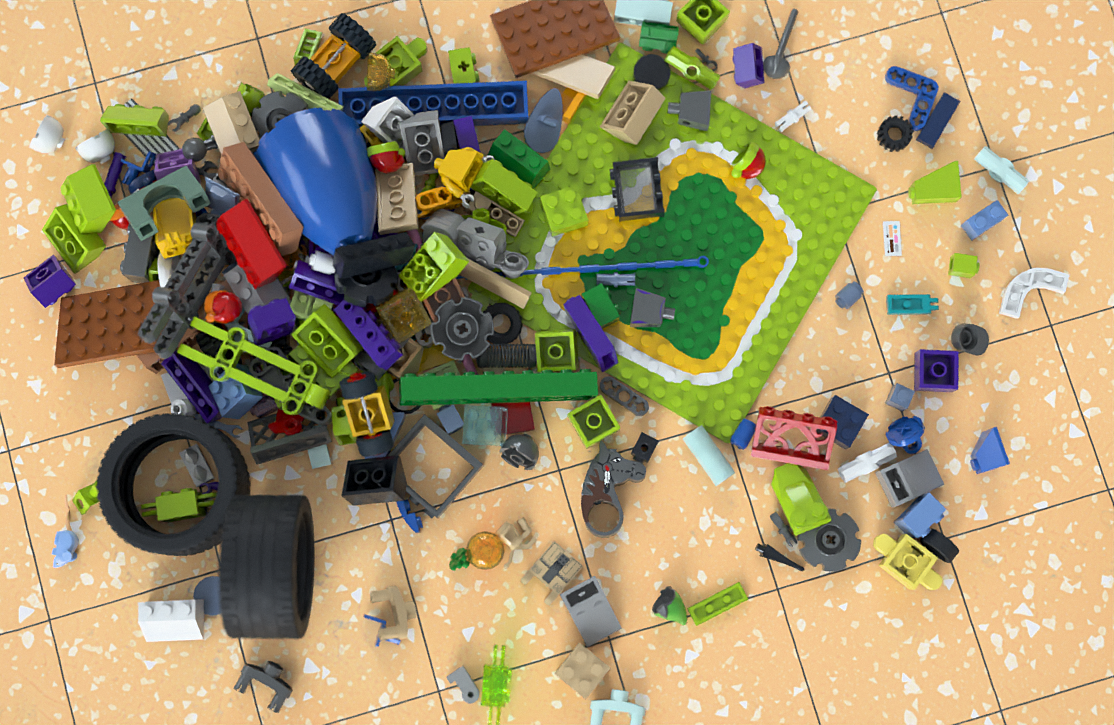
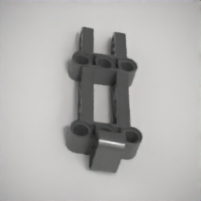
[138,213,236,359]

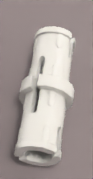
[775,101,811,132]

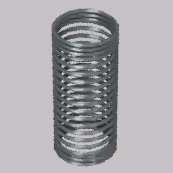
[476,343,537,368]

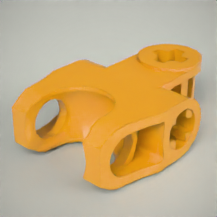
[415,187,467,219]

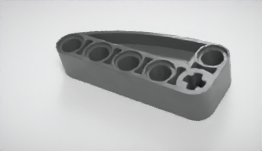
[249,346,332,426]

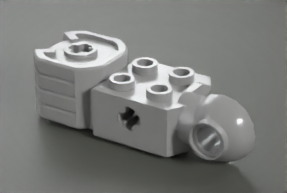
[420,209,529,279]

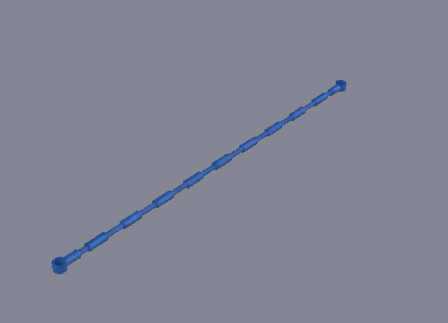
[401,256,709,284]

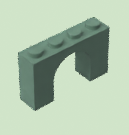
[117,166,211,241]

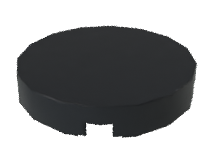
[633,54,671,90]

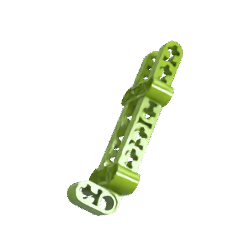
[177,317,331,415]

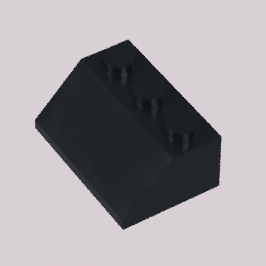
[341,455,407,506]

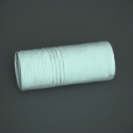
[682,425,735,486]

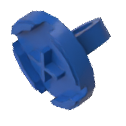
[886,416,925,454]

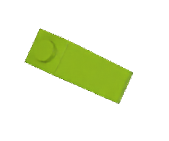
[908,161,962,204]

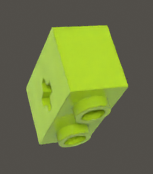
[448,47,480,84]

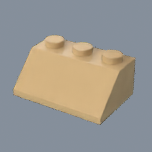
[600,81,665,145]
[203,91,260,156]

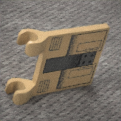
[520,541,583,606]

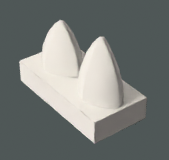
[179,444,215,487]

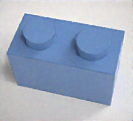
[961,200,1008,241]

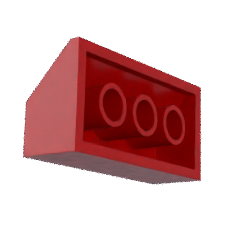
[216,199,287,290]

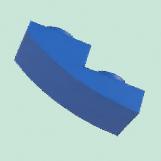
[396,499,423,534]

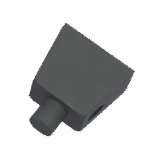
[668,90,711,131]

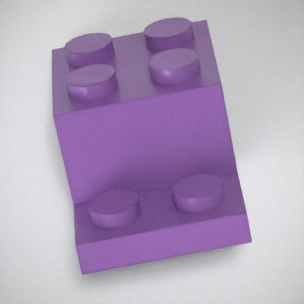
[154,149,201,185]

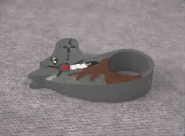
[581,440,646,538]

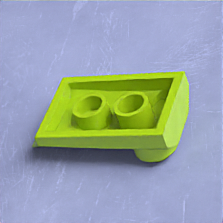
[771,463,831,536]

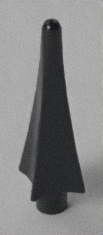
[755,543,805,572]

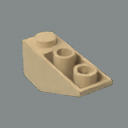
[463,191,525,237]

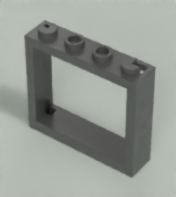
[388,414,484,519]

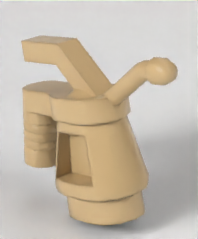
[495,517,537,569]

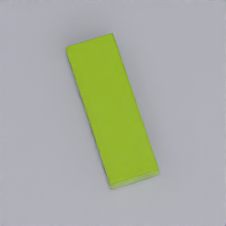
[687,582,748,626]

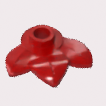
[268,410,304,436]

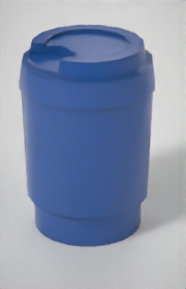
[730,419,756,450]

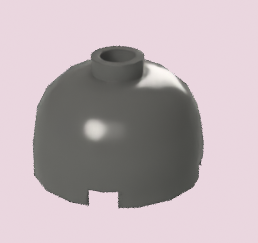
[499,434,539,470]

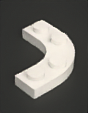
[999,268,1070,319]

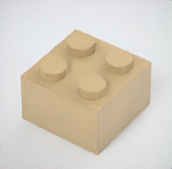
[555,643,611,700]

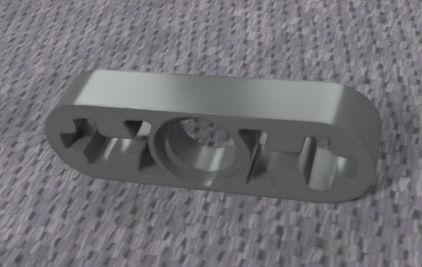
[600,376,649,416]

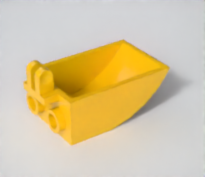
[153,198,197,259]

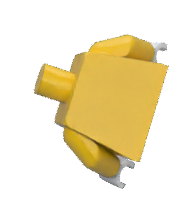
[434,147,494,208]

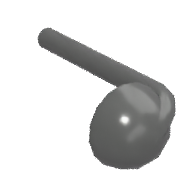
[763,9,798,79]

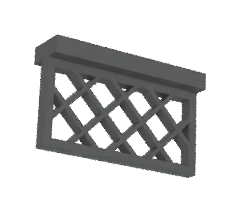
[247,404,332,465]

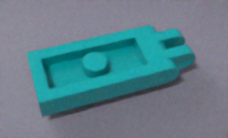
[886,294,939,315]

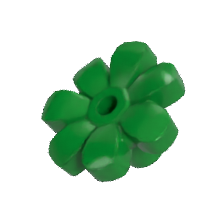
[449,548,470,571]

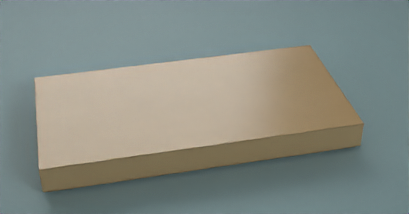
[532,54,615,99]
[375,163,419,235]

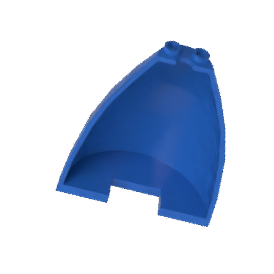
[254,108,377,255]

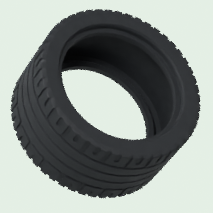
[96,413,251,556]
[219,495,315,639]

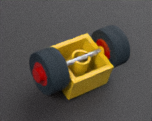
[339,372,395,457]

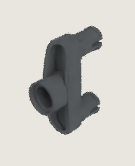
[233,661,293,713]

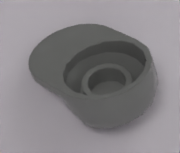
[951,323,989,356]

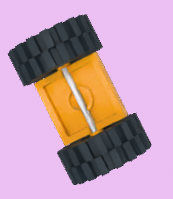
[291,13,377,99]

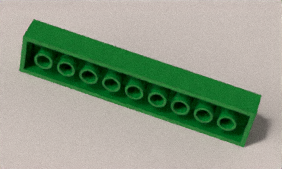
[399,369,598,406]

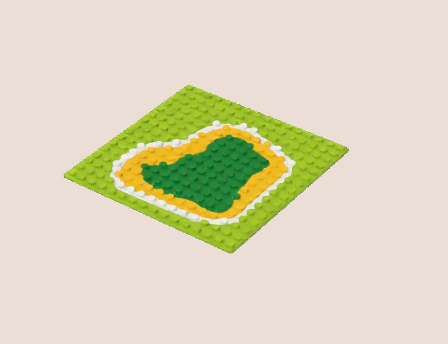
[468,43,877,444]

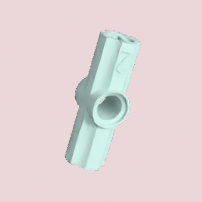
[974,146,1029,194]

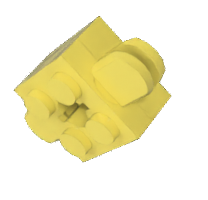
[873,534,943,590]

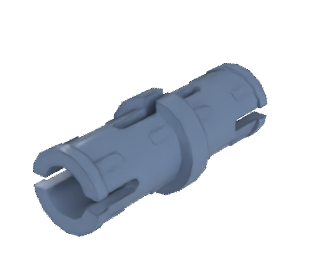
[597,272,635,287]

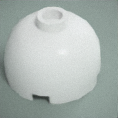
[29,115,65,153]
[75,129,115,164]

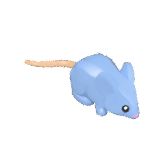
[52,495,79,568]

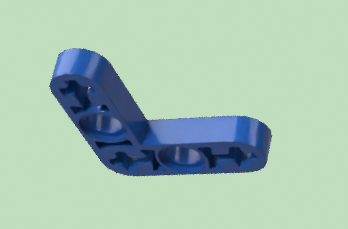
[885,66,938,131]

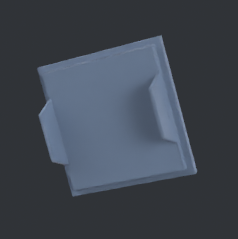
[205,177,239,215]

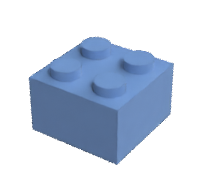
[209,364,263,420]
[894,492,947,538]

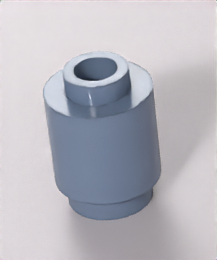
[835,281,864,309]

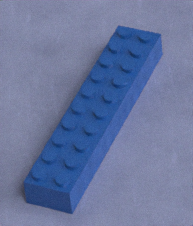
[338,81,528,127]

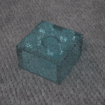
[462,405,508,447]

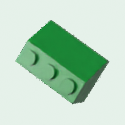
[487,129,550,189]

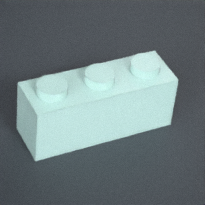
[614,0,673,26]

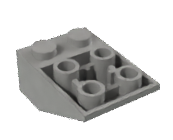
[875,449,944,508]
[560,576,622,647]

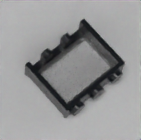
[609,157,665,222]

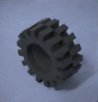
[877,115,914,152]

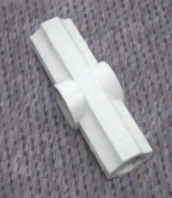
[837,443,897,483]

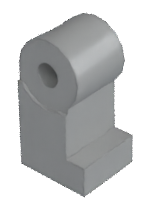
[446,665,479,703]

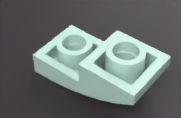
[303,425,332,469]

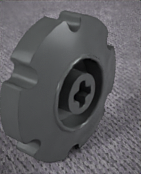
[252,91,308,140]
[431,297,494,360]
[797,508,861,572]

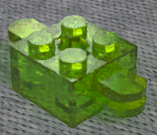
[481,644,512,725]

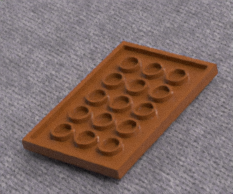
[490,0,620,78]
[54,280,168,369]

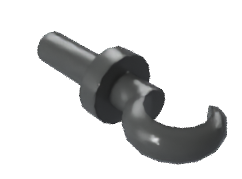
[695,48,718,71]

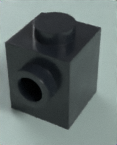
[630,432,659,464]

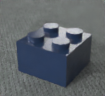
[816,395,869,450]

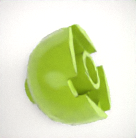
[237,82,265,117]

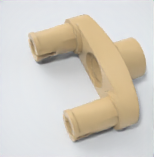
[370,585,416,641]

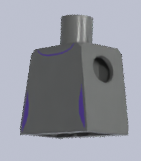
[630,288,675,328]

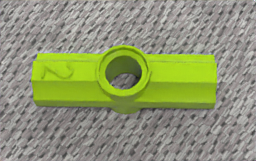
[664,46,720,90]

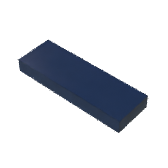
[916,92,961,149]

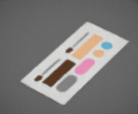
[883,221,902,256]

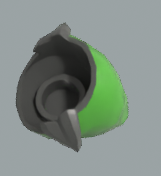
[652,586,687,625]

